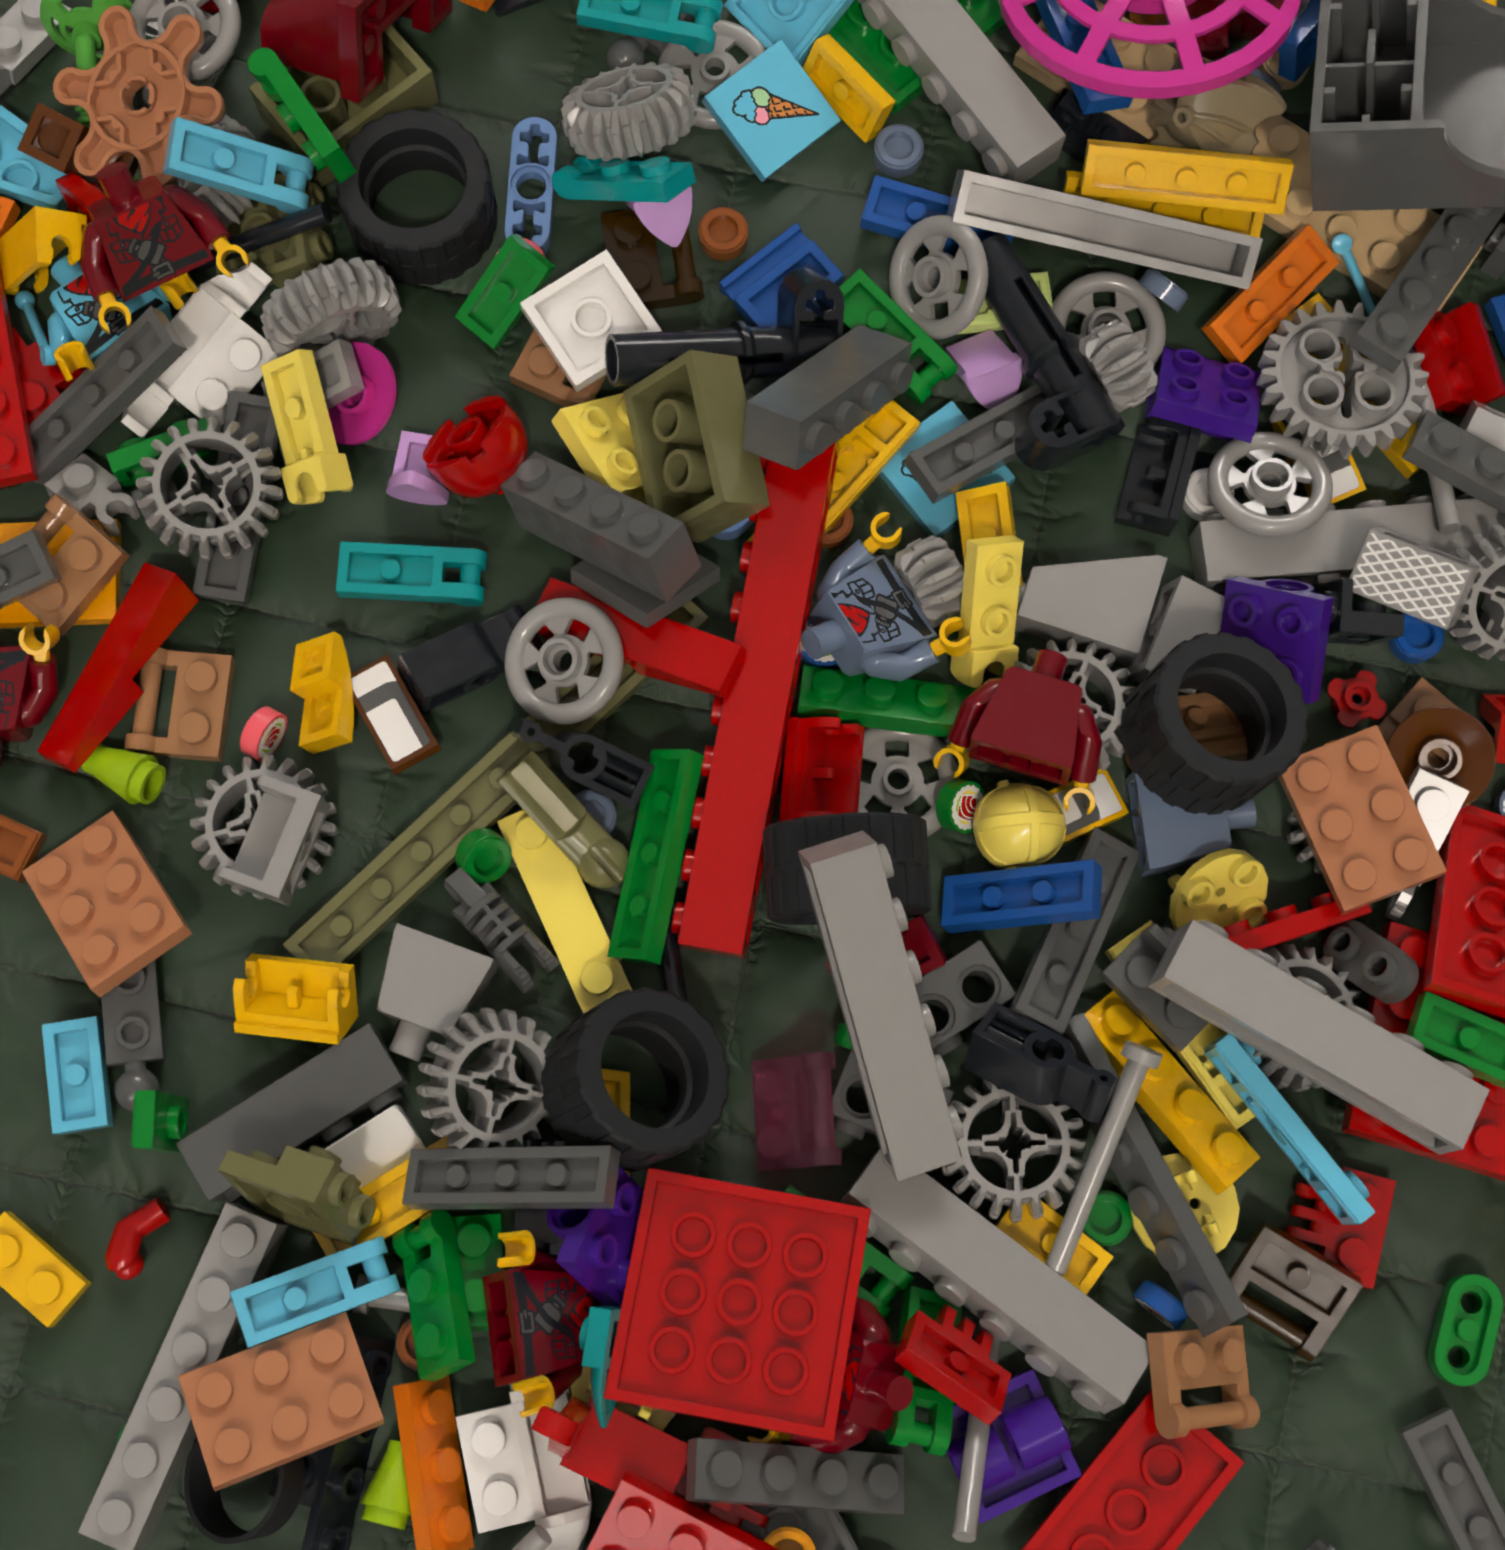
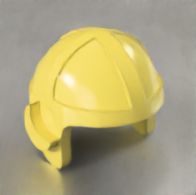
[973,780,1066,870]

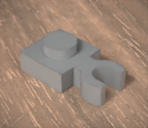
[44,453,140,537]

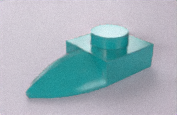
[579,1306,621,1428]

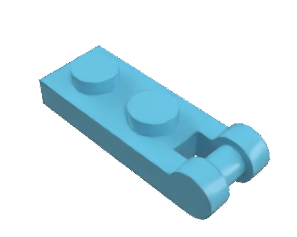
[163,117,314,214]
[229,1236,401,1348]

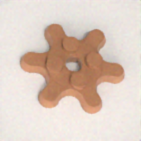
[53,5,226,186]

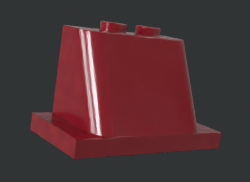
[260,0,452,104]

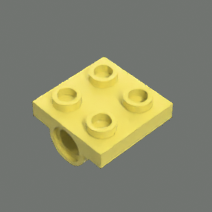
[551,393,646,504]

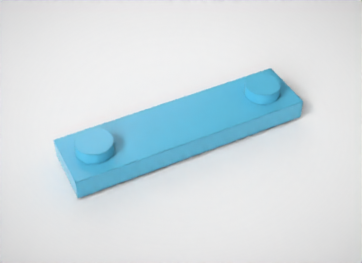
[1204,1033,1375,1225]

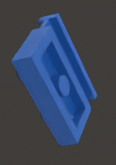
[719,223,844,327]

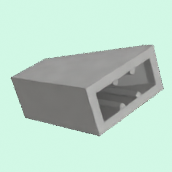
[1015,555,1168,667]

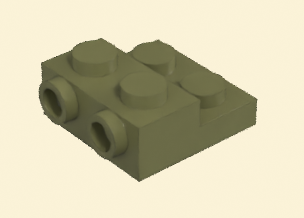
[216,173,334,288]
[217,1145,376,1246]

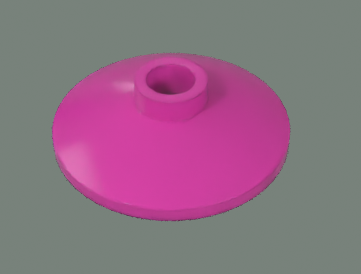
[328,342,397,445]

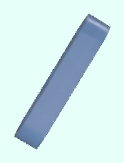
[504,117,559,255]

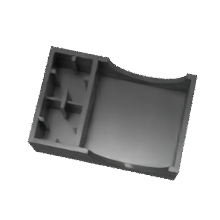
[1310,0,1505,211]

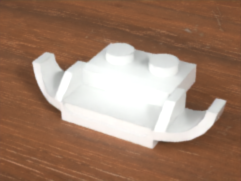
[121,262,278,437]
[455,1384,593,1550]

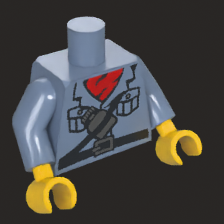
[802,512,972,681]

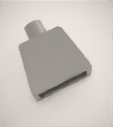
[377,923,498,1062]

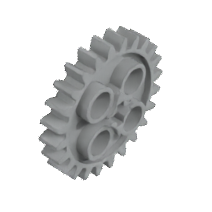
[1256,300,1429,459]

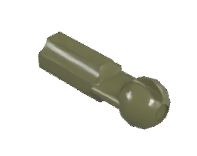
[496,749,629,889]

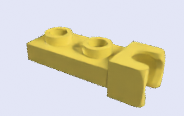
[260,349,353,505]
[950,535,1024,688]

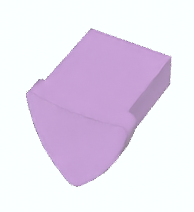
[627,186,692,247]
[946,329,1023,410]
[386,430,450,505]

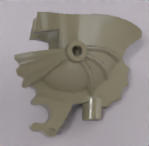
[1149,56,1287,155]

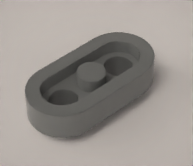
[1323,921,1419,1004]

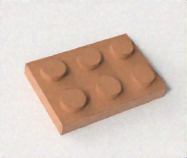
[1278,725,1447,915]
[22,810,193,997]
[178,1312,384,1492]

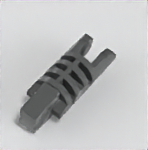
[444,867,560,994]

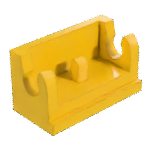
[0,206,87,295]
[233,953,359,1045]

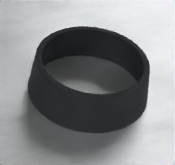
[184,1439,305,1544]

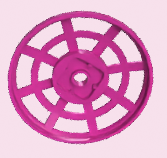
[998,0,1301,99]

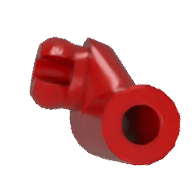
[104,1197,171,1280]

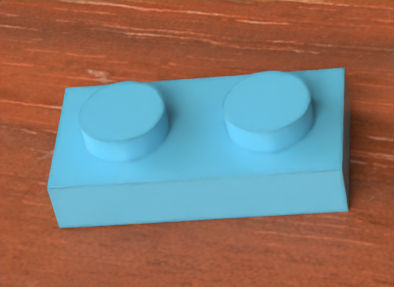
[42,1016,113,1135]

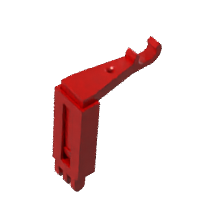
[531,1396,769,1538]

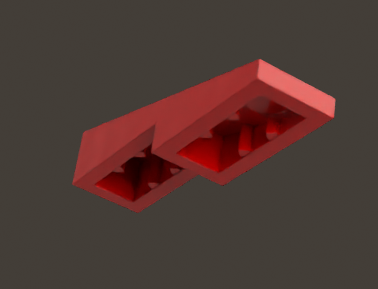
[37,562,199,773]
[536,577,747,697]

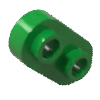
[1428,1274,1503,1386]

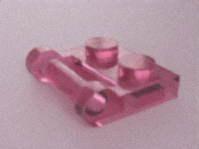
[752,1052,843,1171]

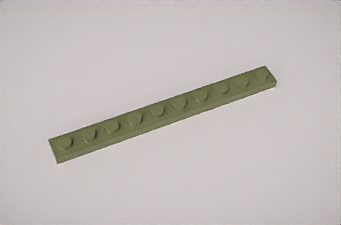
[283,600,709,964]

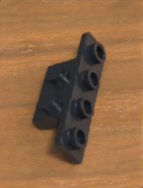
[269,1334,395,1550]

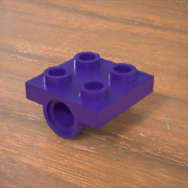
[1145,347,1261,443]
[1220,576,1334,704]
[546,1166,644,1307]
[946,1368,1082,1524]

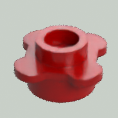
[1326,670,1387,728]

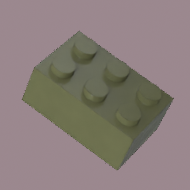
[249,25,439,188]
[623,349,770,543]

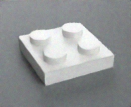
[520,249,662,392]

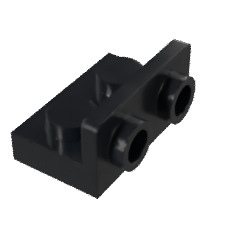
[1314,578,1405,646]

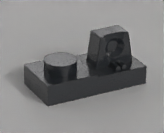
[1047,88,1147,164]

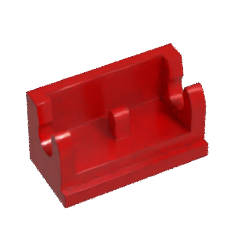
[779,717,865,821]

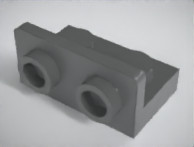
[1098,923,1209,1053]

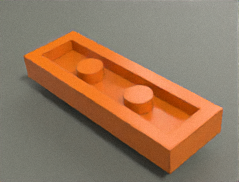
[1201,224,1340,364]
[393,1375,475,1550]

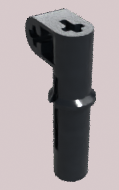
[967,234,1125,471]
[605,268,844,387]

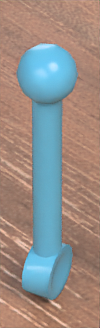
[1332,233,1375,317]
[14,290,56,366]

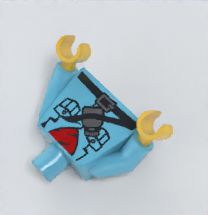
[47,255,199,382]

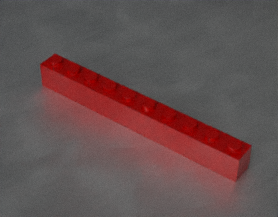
[671,441,839,959]

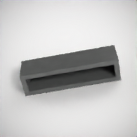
[743,325,913,470]
[500,451,702,602]
[176,1024,410,1203]

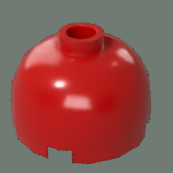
[423,395,529,498]

